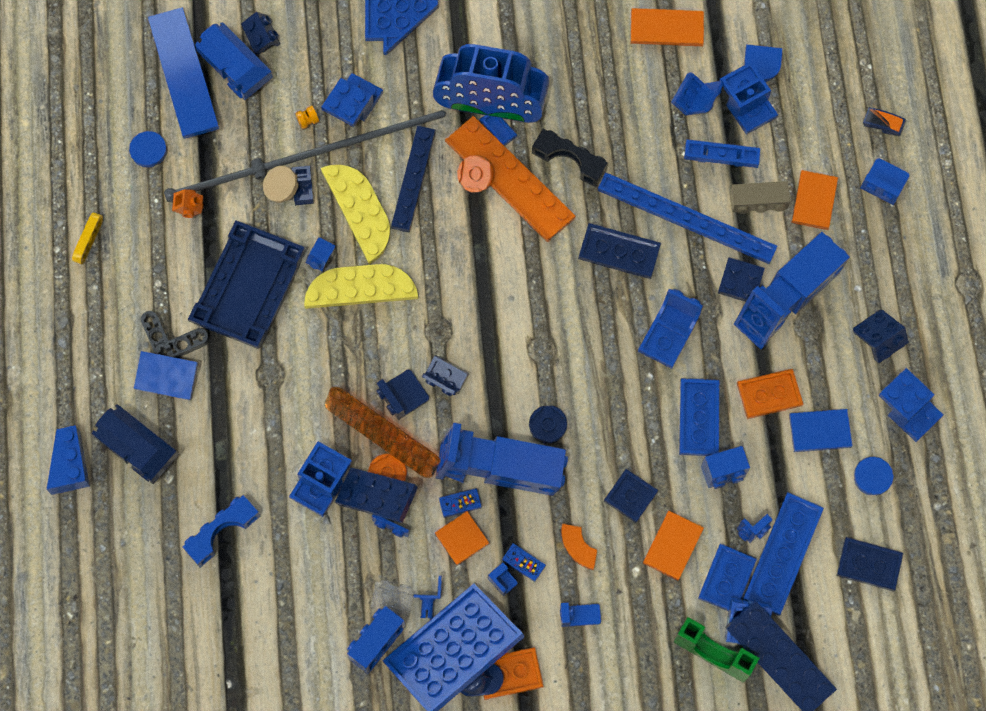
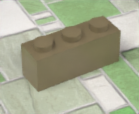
[730,181,790,214]

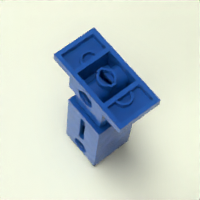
[734,232,850,350]
[435,423,568,496]

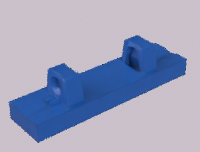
[684,139,760,168]

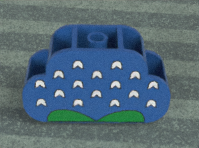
[433,44,549,123]

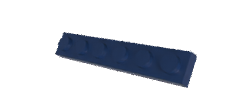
[391,126,435,233]

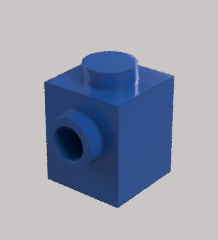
[306,237,335,271]

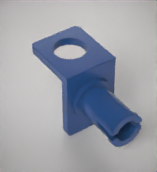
[414,576,442,619]

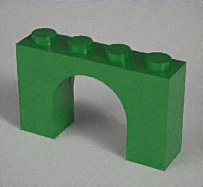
[673,617,760,683]

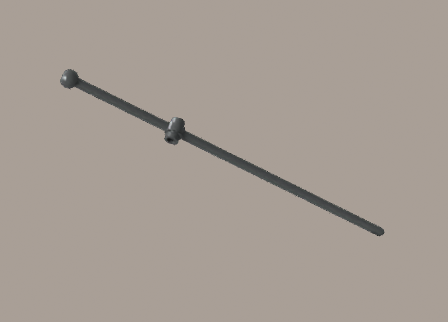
[164,110,446,202]

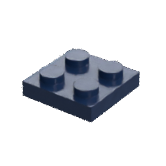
[718,257,765,302]

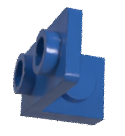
[372,515,410,538]
[560,602,601,627]

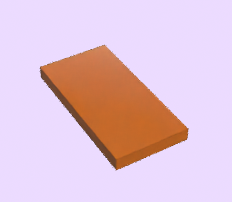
[630,8,704,47]

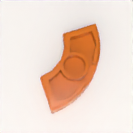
[561,524,597,570]

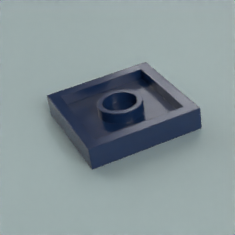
[604,469,658,523]

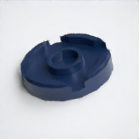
[529,406,567,444]

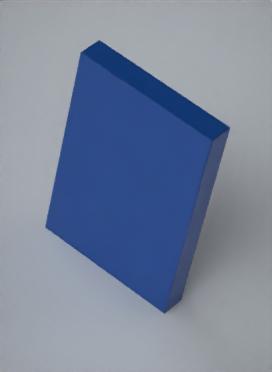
[134,351,198,400]
[789,409,853,452]
[698,544,757,611]

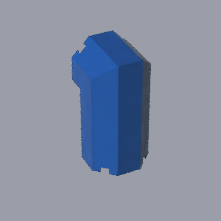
[195,22,273,100]

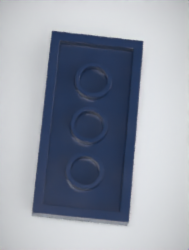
[578,223,661,279]
[335,467,418,523]

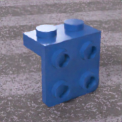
[671,72,723,115]
[860,158,909,205]

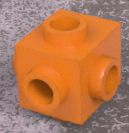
[172,189,203,218]

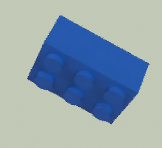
[347,606,406,674]

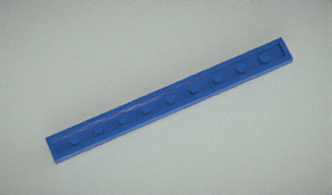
[598,172,777,264]

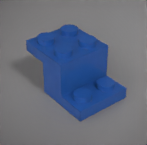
[720,62,778,135]
[321,73,383,127]
[878,368,944,442]
[289,441,352,517]

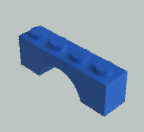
[182,495,261,568]

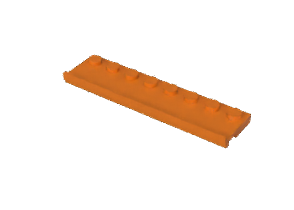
[445,116,576,242]

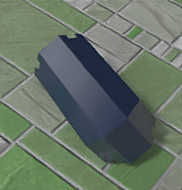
[92,404,179,484]

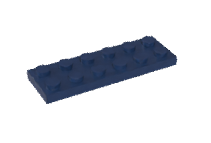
[725,600,837,711]

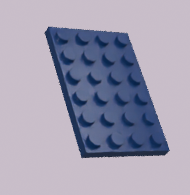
[382,583,524,711]

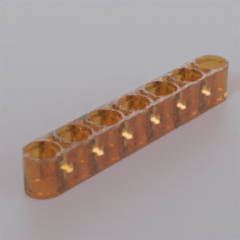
[324,387,440,478]

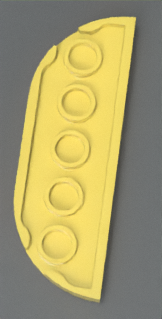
[321,165,390,264]
[304,264,418,309]

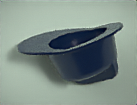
[461,664,504,697]

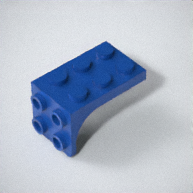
[638,289,703,369]

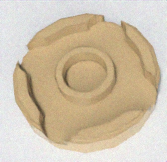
[263,166,298,203]

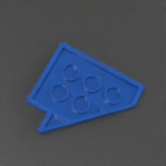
[365,0,438,55]

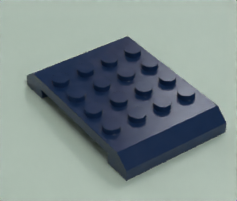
[188,220,305,349]

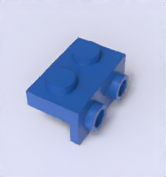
[737,514,773,543]

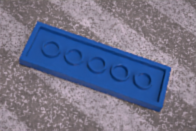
[743,492,824,616]

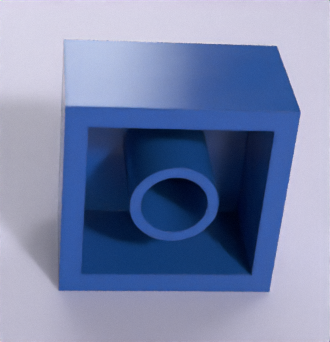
[701,446,750,489]

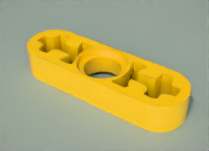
[72,212,103,264]

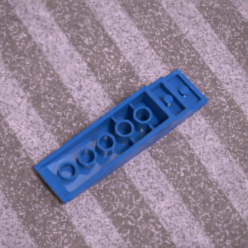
[148,7,219,139]

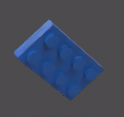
[679,379,719,456]

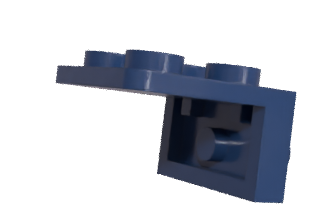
[853,310,909,363]
[376,370,429,420]

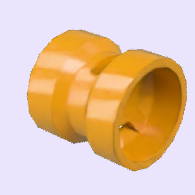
[295,105,319,130]

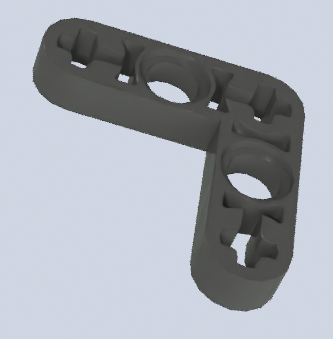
[141,311,209,358]

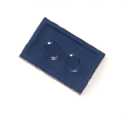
[836,537,903,592]

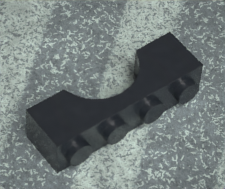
[532,129,608,188]

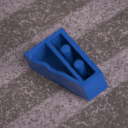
[46,425,90,495]

